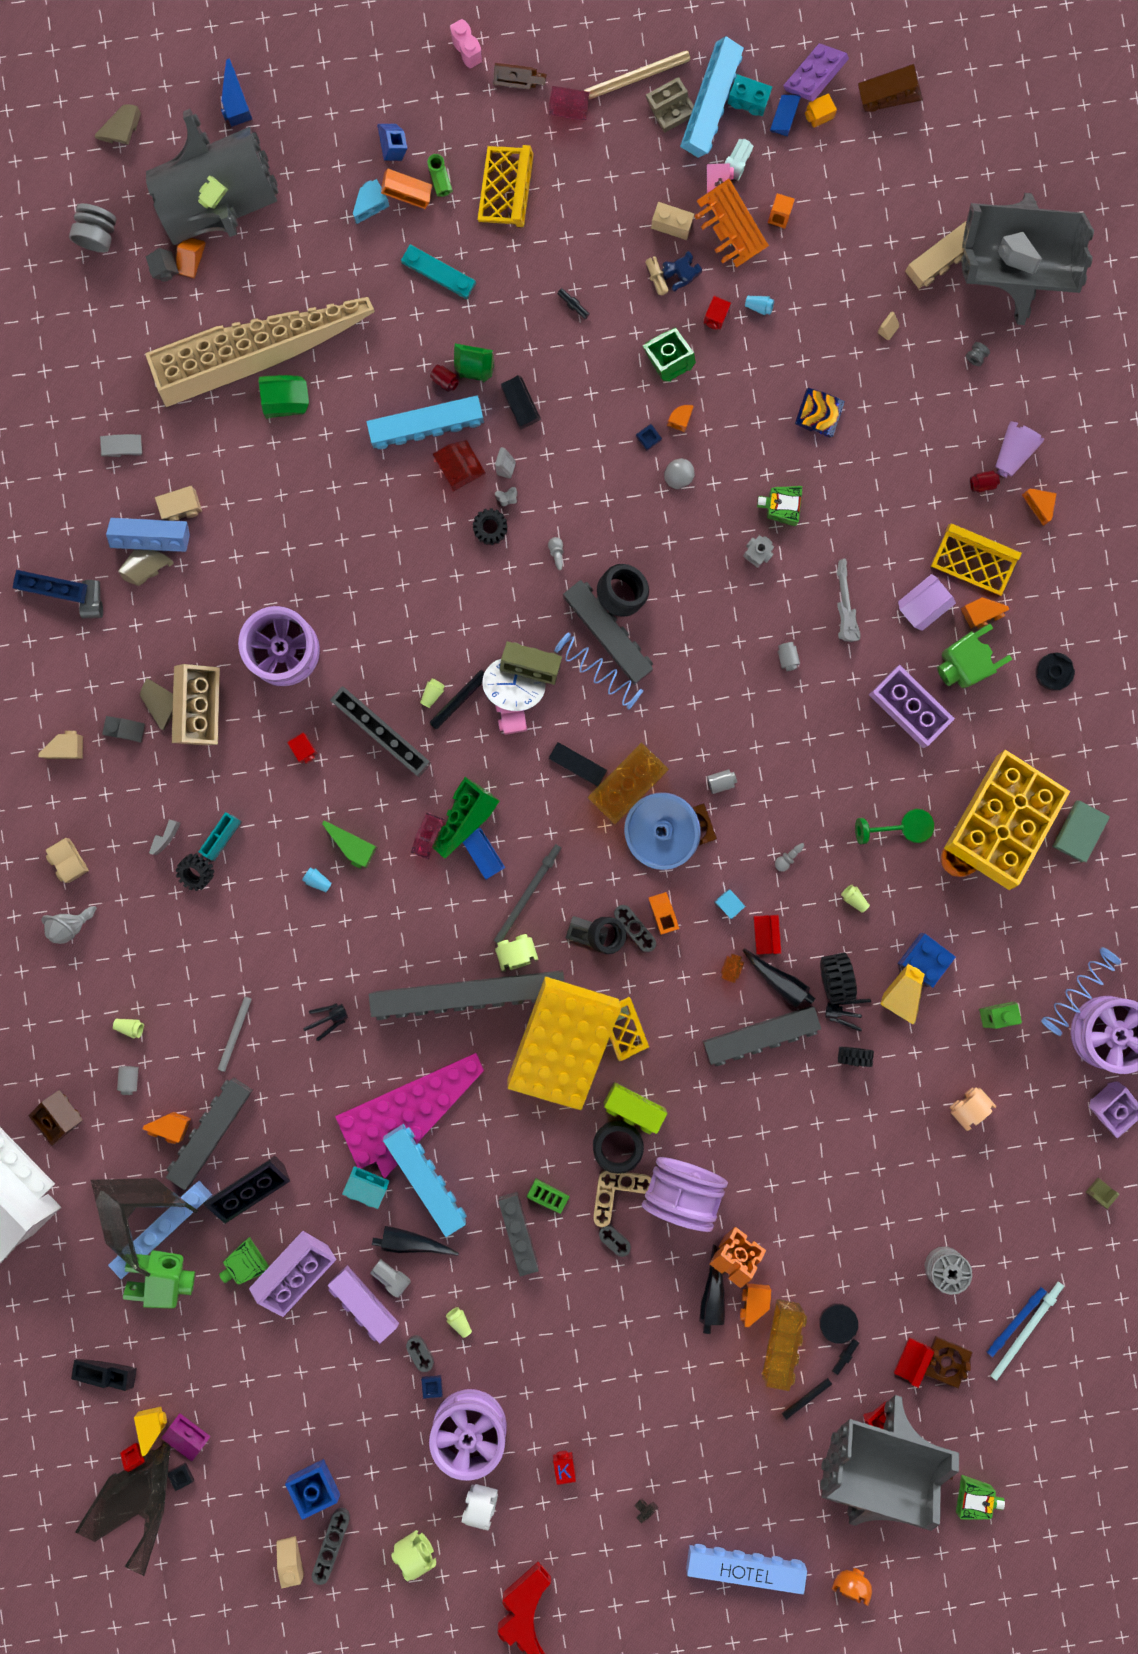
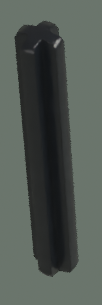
[430,670,485,729]

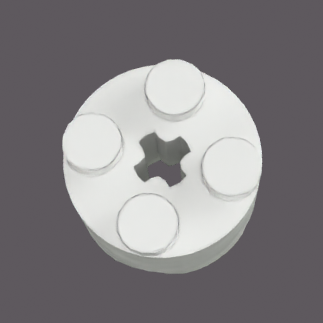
[462,1484,498,1531]

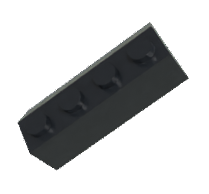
[204,1156,290,1224]

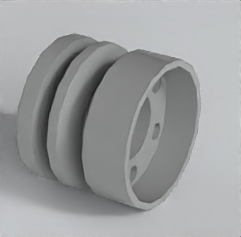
[69,203,117,253]
[924,1246,972,1295]

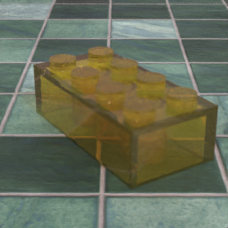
[587,742,669,825]
[762,1299,807,1391]

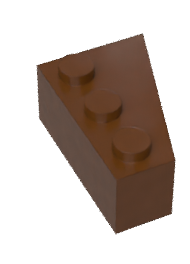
[858,64,923,112]

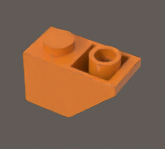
[961,597,1009,629]
[648,892,679,935]
[143,1112,191,1144]
[740,1283,771,1327]

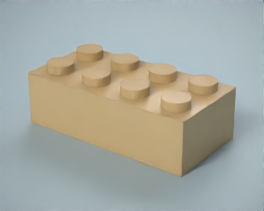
[172,664,220,746]

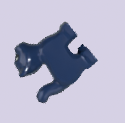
[662,251,702,291]

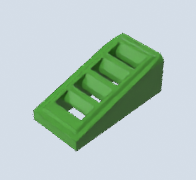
[526,1178,570,1214]

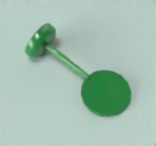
[855,809,934,845]

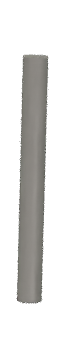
[218,996,252,1072]

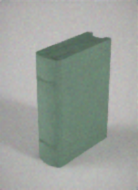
[1052,800,1110,863]

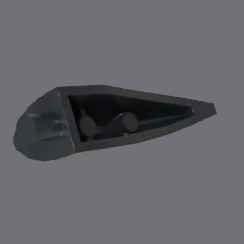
[742,948,816,1008]
[372,1226,459,1256]
[699,1244,725,1334]

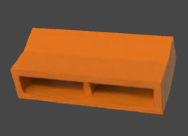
[381,169,432,209]

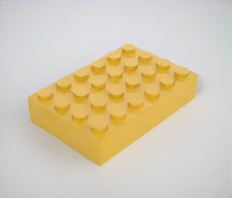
[944,750,1070,890]
[507,976,621,1110]

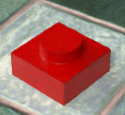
[120,1443,145,1472]

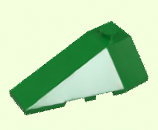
[433,777,500,858]

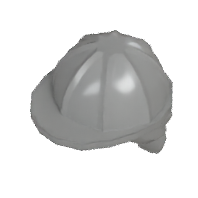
[41,906,97,944]

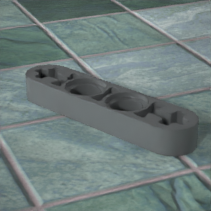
[312,1508,350,1585]

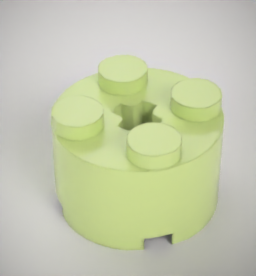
[495,934,539,972]
[391,1530,436,1581]

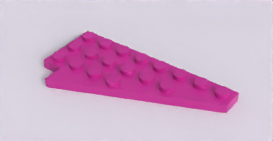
[335,1053,484,1178]

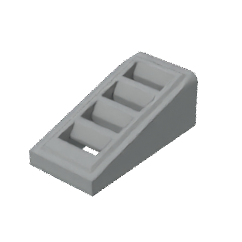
[495,447,516,478]

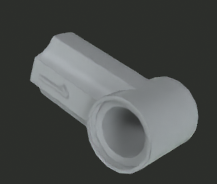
[370,1259,411,1298]

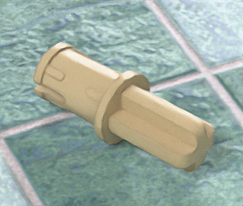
[645,257,668,296]

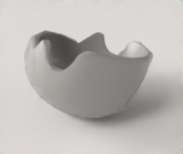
[664,458,695,489]

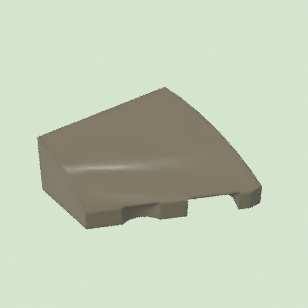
[95,104,141,145]
[118,549,173,586]
[140,678,173,730]

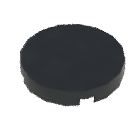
[1035,652,1075,691]
[819,1303,858,1344]

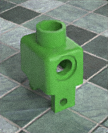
[937,624,1012,688]
[123,1250,195,1309]

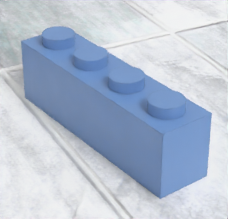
[106,518,190,552]

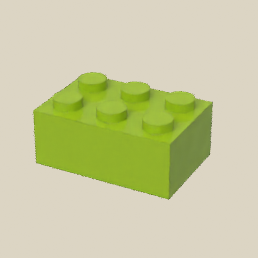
[604,1082,667,1135]

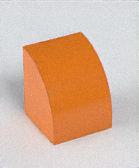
[768,193,795,228]
[667,405,694,432]

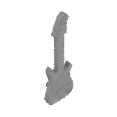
[837,559,860,642]

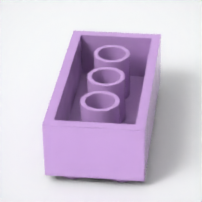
[869,665,955,748]
[249,1231,336,1317]

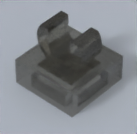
[635,1499,659,1524]

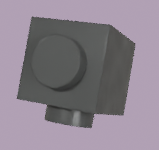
[145,248,179,282]

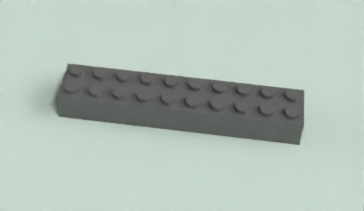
[369,970,564,1020]

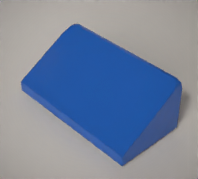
[770,95,801,137]

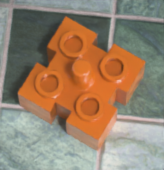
[710,1227,766,1288]

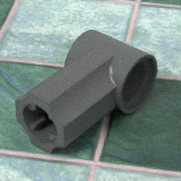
[79,580,103,619]

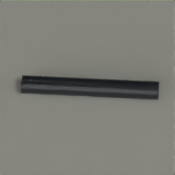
[782,1378,832,1420]

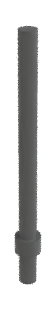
[493,844,562,943]

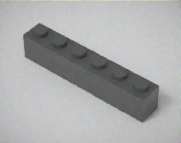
[563,580,653,685]
[330,686,431,777]
[703,1006,821,1066]
[166,1078,253,1190]

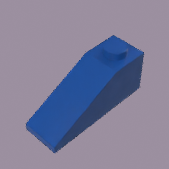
[221,58,252,127]

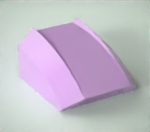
[898,574,956,631]
[1089,1081,1138,1138]

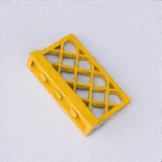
[477,145,534,227]
[930,523,1022,596]

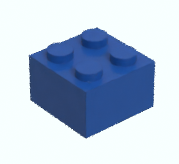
[897,933,956,988]
[285,1459,340,1520]

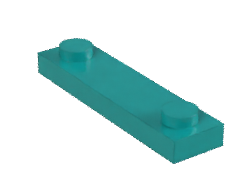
[401,244,476,299]

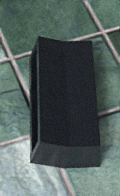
[501,375,541,430]

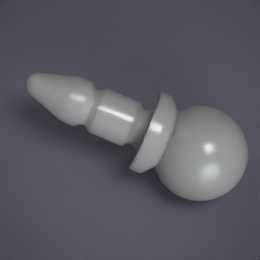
[548,537,564,570]
[775,843,804,872]

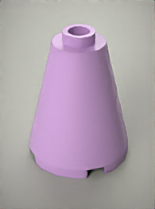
[995,421,1044,478]

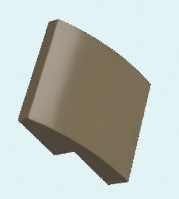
[646,77,694,133]

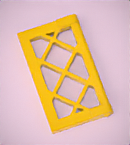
[610,997,649,1061]

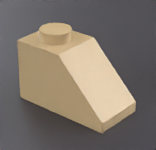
[39,731,83,759]
[276,1536,304,1589]

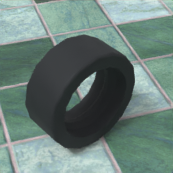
[588,917,626,954]

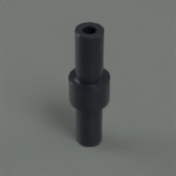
[557,288,590,319]
[832,1338,860,1375]

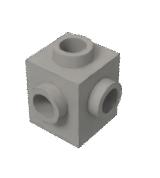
[743,535,774,568]

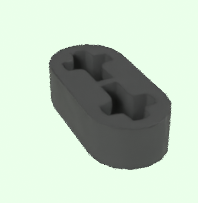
[599,1224,631,1257]
[406,1335,434,1372]

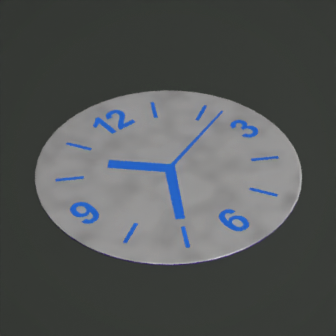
[483,659,545,711]

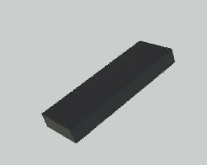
[548,742,607,787]

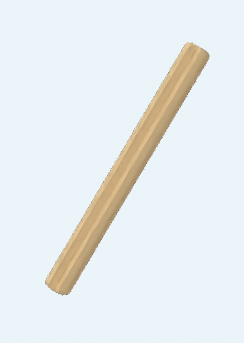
[584,51,690,100]

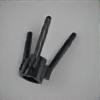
[825,999,871,1031]
[303,1003,348,1041]

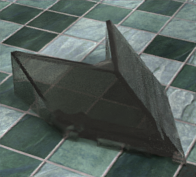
[91,1178,198,1277]
[75,1442,170,1576]

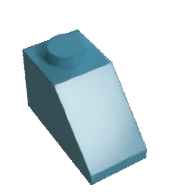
[353,179,389,224]

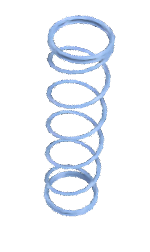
[554,632,643,709]
[1041,947,1121,1036]

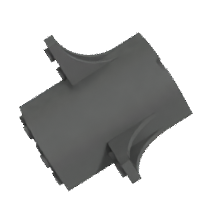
[146,109,279,245]
[961,193,1094,325]
[820,1395,959,1531]

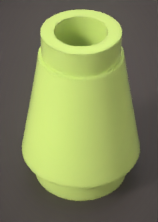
[420,678,445,708]
[841,885,870,913]
[113,1019,144,1039]
[446,1307,472,1338]

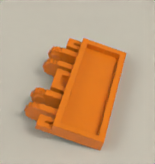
[694,179,769,268]

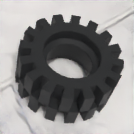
[473,508,507,545]
[176,853,214,891]
[838,1046,874,1067]

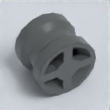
[966,342,990,366]

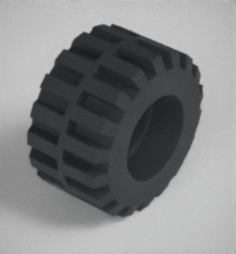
[820,952,857,1005]

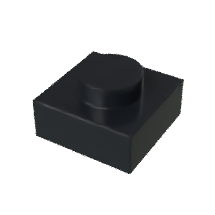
[167,1463,194,1491]

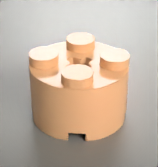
[950,1087,996,1131]

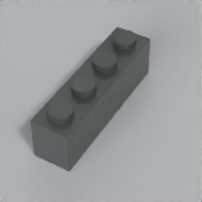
[498,1192,539,1277]

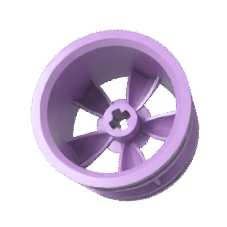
[238,606,320,686]
[1071,996,1138,1074]
[642,1157,728,1232]
[429,1389,507,1481]

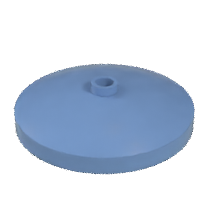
[624,793,701,870]

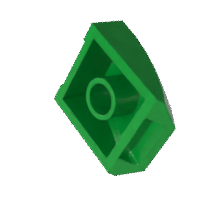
[642,327,696,382]
[454,343,495,383]
[259,375,309,419]

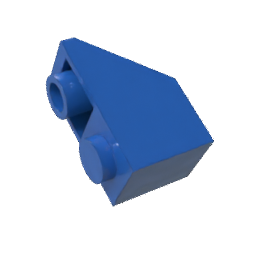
[377,124,407,161]

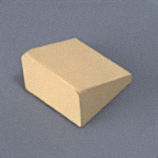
[878,312,899,340]

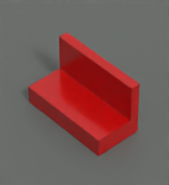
[753,915,781,955]
[893,1337,934,1388]

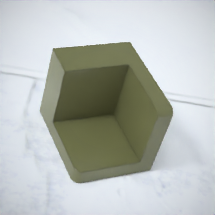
[1086,1178,1119,1209]

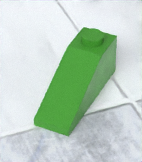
[322,821,377,869]

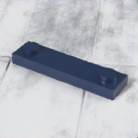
[12,570,88,604]

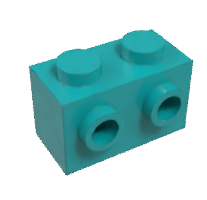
[728,74,773,116]
[342,1166,389,1209]

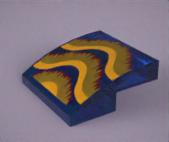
[795,388,845,438]

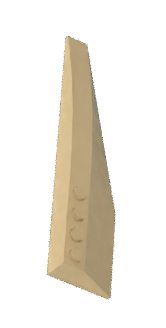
[145,297,375,407]

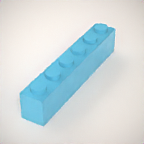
[680,36,744,158]
[366,395,484,449]
[383,1124,467,1237]

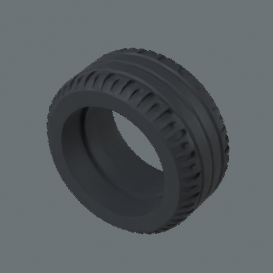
[597,564,649,617]
[593,1121,644,1174]

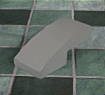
[100,434,142,457]
[149,819,180,855]

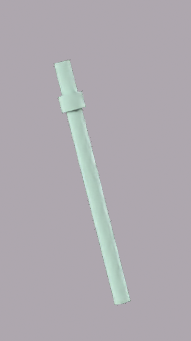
[990,1282,1064,1381]

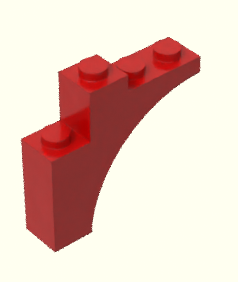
[497,1562,551,1654]

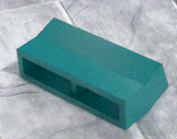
[198,812,242,861]

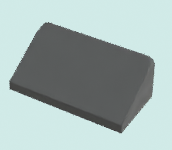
[565,916,609,947]

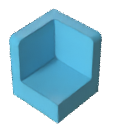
[714,889,746,919]

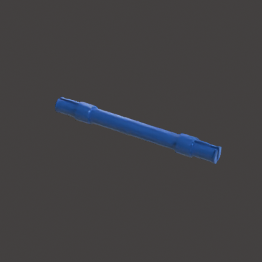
[986,1287,1047,1357]

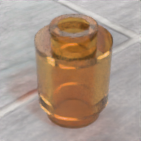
[721,953,745,983]

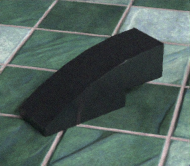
[71,1359,137,1391]

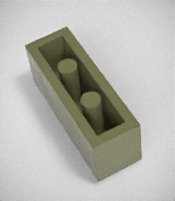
[500,641,562,685]

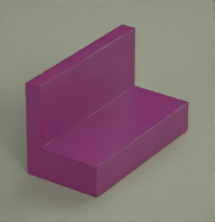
[161,1413,211,1461]

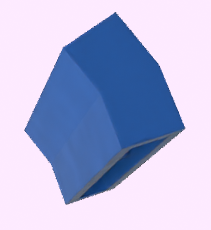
[462,827,505,880]

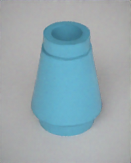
[745,295,774,316]
[302,867,332,893]

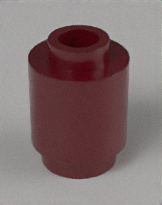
[430,364,459,392]
[970,470,1000,493]

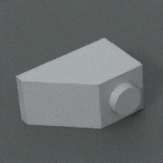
[997,232,1042,274]

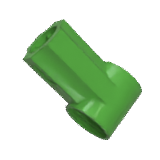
[427,154,453,197]

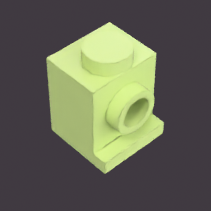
[198,176,228,209]

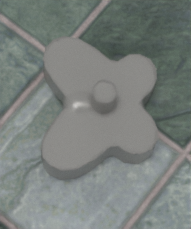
[495,487,517,506]

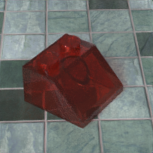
[433,440,486,492]

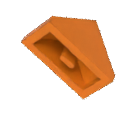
[176,238,206,279]
[1022,488,1057,526]

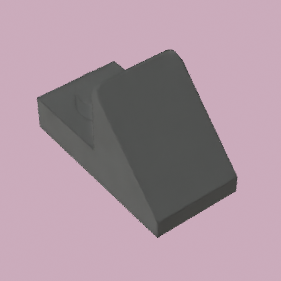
[102,716,145,743]

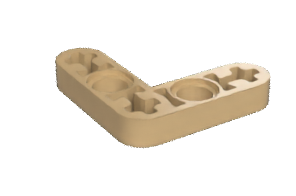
[593,1170,652,1227]

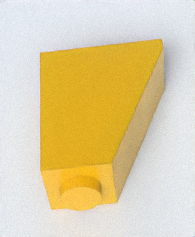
[880,964,925,1024]

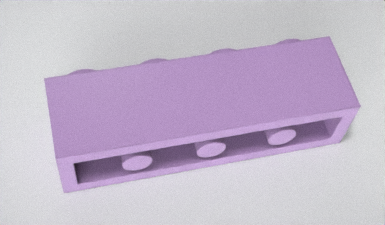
[328,1265,399,1344]

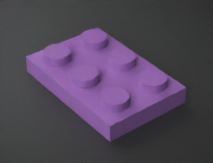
[783,43,849,102]

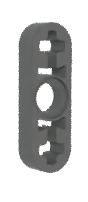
[614,905,656,952]

